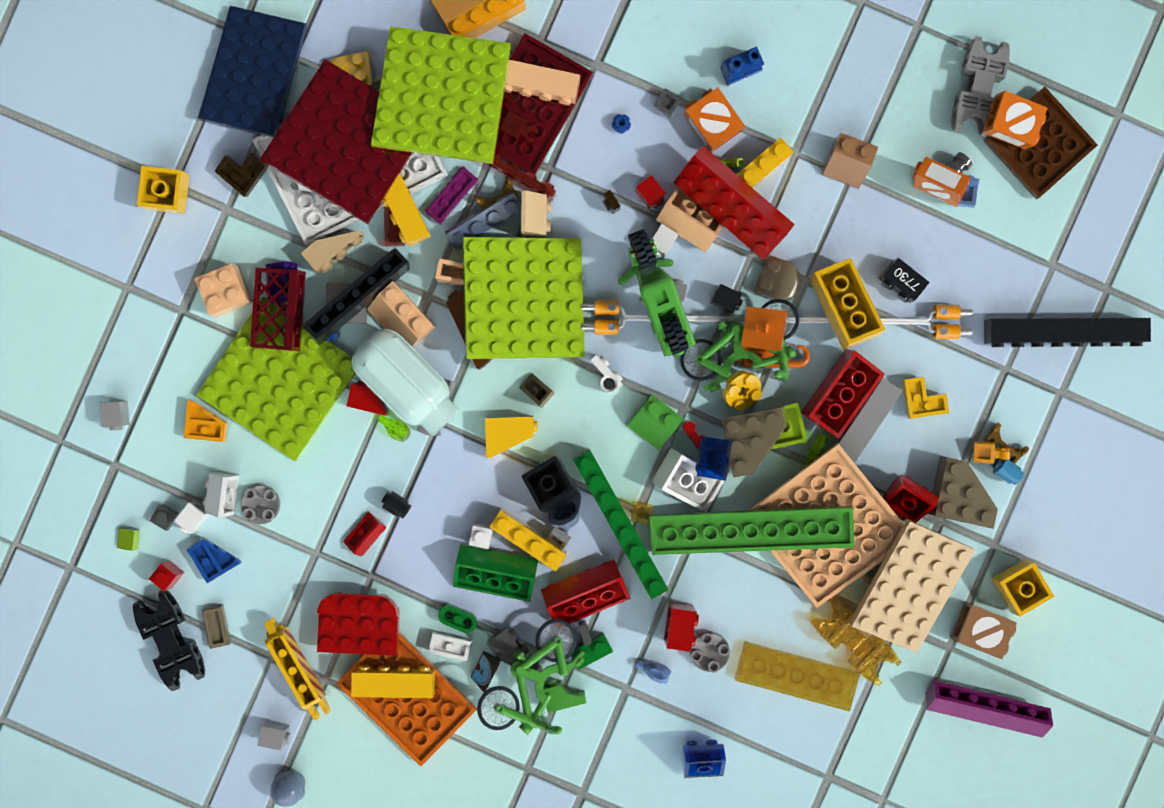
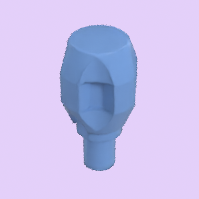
[636,660,672,684]

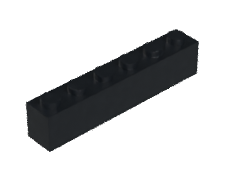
[302,248,410,346]

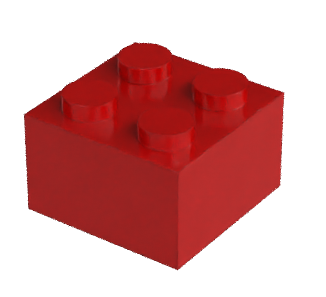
[664,601,699,652]

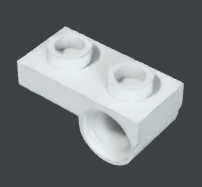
[590,355,623,393]

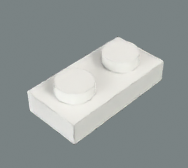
[428,632,472,661]

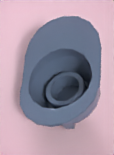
[548,489,581,532]

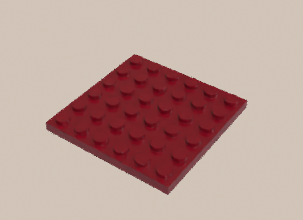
[260,59,413,224]

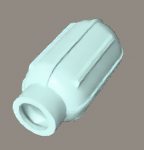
[352,329,459,436]

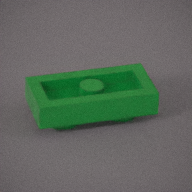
[571,633,613,670]

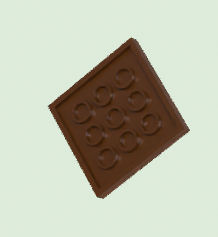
[984,87,1098,200]

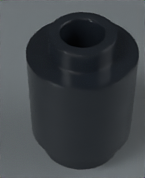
[381,491,412,519]

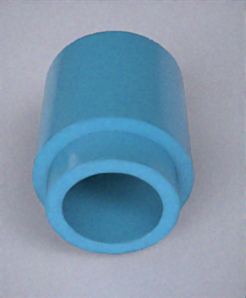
[992,459,1024,485]

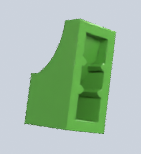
[543,679,587,713]

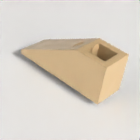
[300,230,365,274]

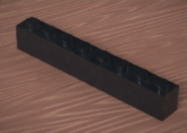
[984,318,1151,348]

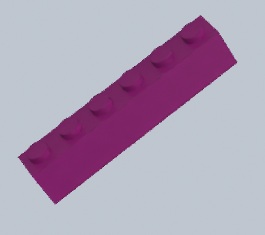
[926,680,1053,738]

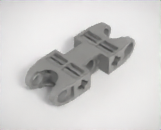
[951,36,1010,138]

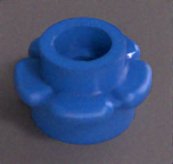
[611,114,631,134]

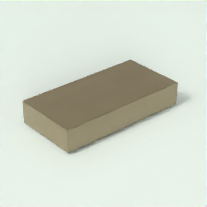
[202,605,231,649]

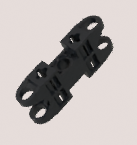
[133,590,205,691]

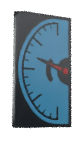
[471,651,501,692]

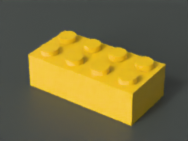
[810,258,886,350]

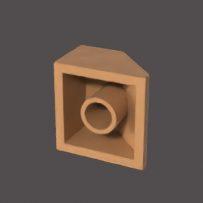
[822,133,878,189]

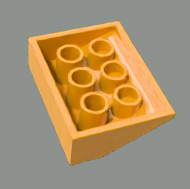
[430,0,526,38]

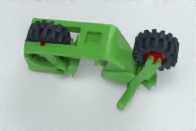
[618,229,696,357]

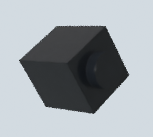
[710,284,743,313]

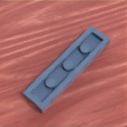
[445,191,521,250]

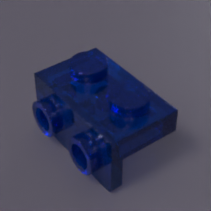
[695,436,732,481]

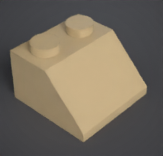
[521,191,551,238]

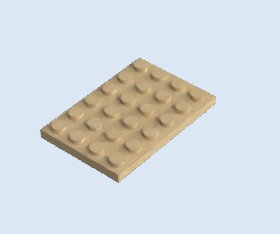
[849,519,976,653]

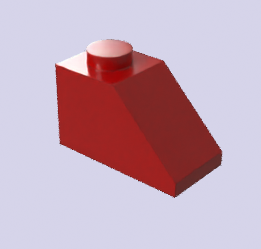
[346,380,389,416]

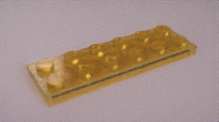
[734,641,860,712]

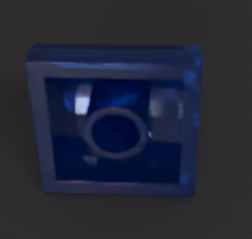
[682,740,726,778]

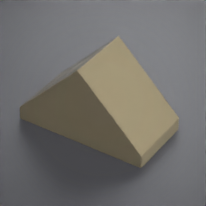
[519,373,555,408]

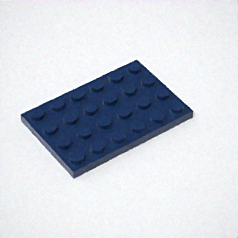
[198,6,308,138]

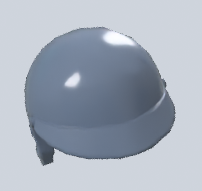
[270,771,305,807]

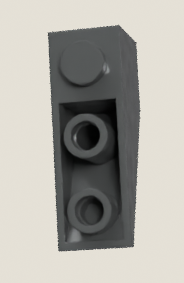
[487,626,543,672]

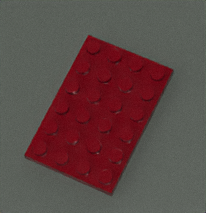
[495,33,593,177]

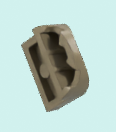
[754,255,802,300]

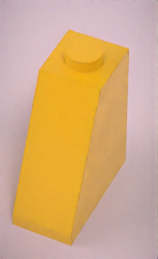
[485,417,538,458]

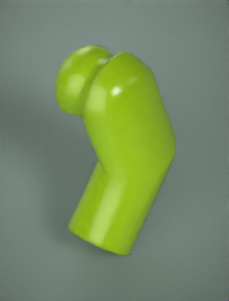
[719,158,744,168]

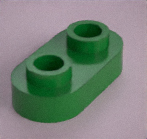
[438,604,477,633]

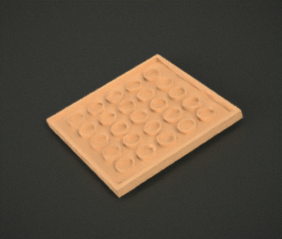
[749,443,904,608]

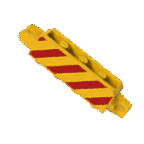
[264,617,331,721]

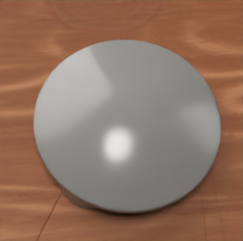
[241,485,280,524]
[690,632,730,673]

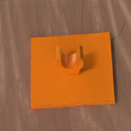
[741,306,787,351]

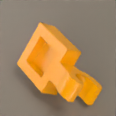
[973,441,1010,464]

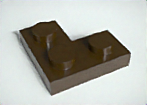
[214,153,269,197]

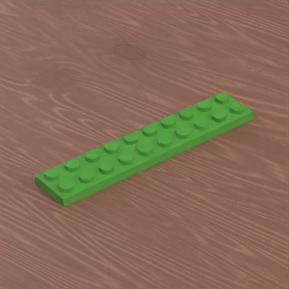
[649,506,855,555]

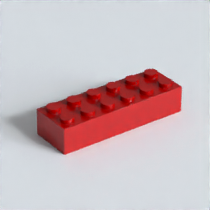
[673,146,795,260]

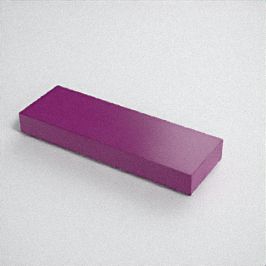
[425,167,479,225]

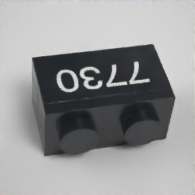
[878,257,930,303]

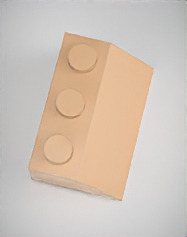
[656,187,723,252]
[367,281,436,348]

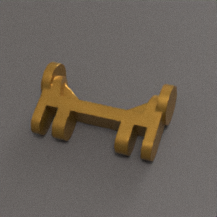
[473,176,519,208]
[983,422,1030,463]

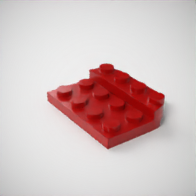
[317,592,400,656]

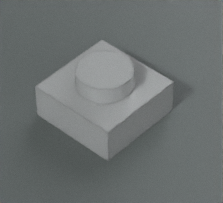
[546,527,571,549]

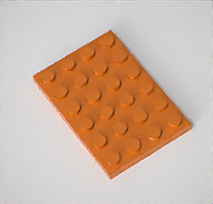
[336,632,477,767]

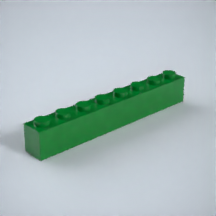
[573,449,669,600]

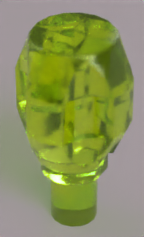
[378,415,411,442]

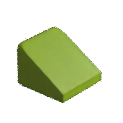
[117,528,140,551]

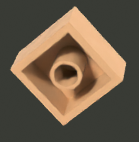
[194,263,253,317]

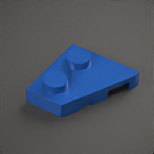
[187,539,242,583]

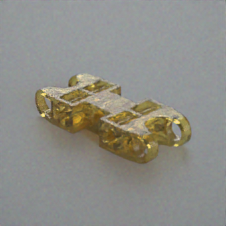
[808,597,902,686]

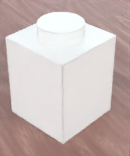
[652,224,679,257]
[174,501,209,533]
[469,523,494,549]

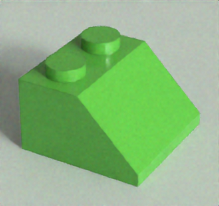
[627,394,684,450]

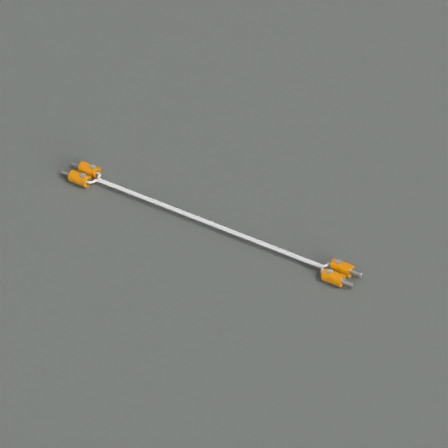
[581,300,973,339]

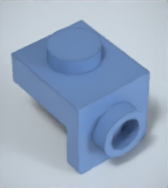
[958,175,980,208]

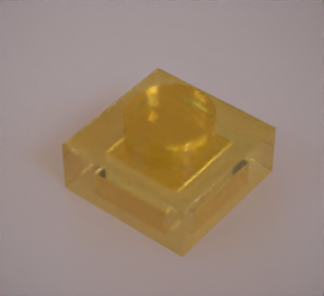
[630,501,653,525]

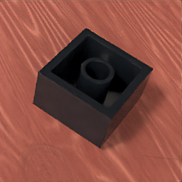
[521,456,579,513]

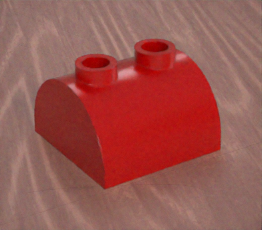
[883,474,938,523]

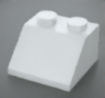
[203,472,239,518]

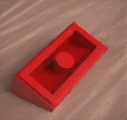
[343,512,387,557]

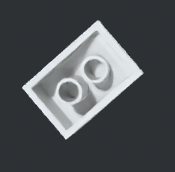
[651,448,726,512]

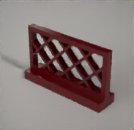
[250,268,306,351]

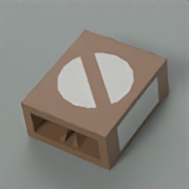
[951,602,1017,659]

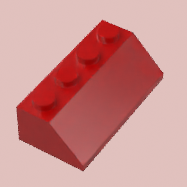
[801,349,885,439]
[541,559,631,629]

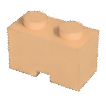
[435,259,464,287]

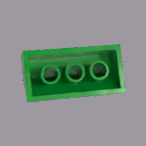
[453,544,538,602]

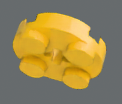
[722,370,762,411]

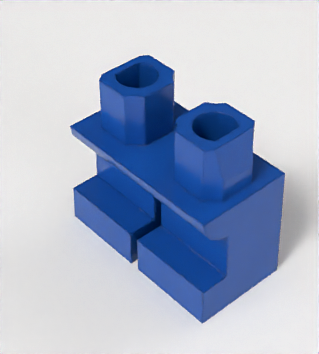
[720,46,765,86]

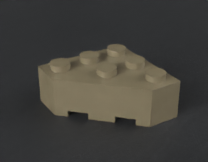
[721,406,787,478]
[928,456,998,529]

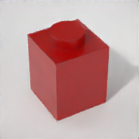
[635,175,666,209]
[149,560,185,591]

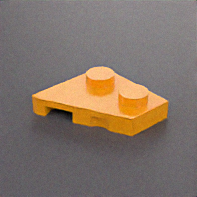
[184,400,228,442]

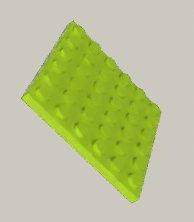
[371,26,511,164]
[462,237,585,359]
[197,297,356,461]

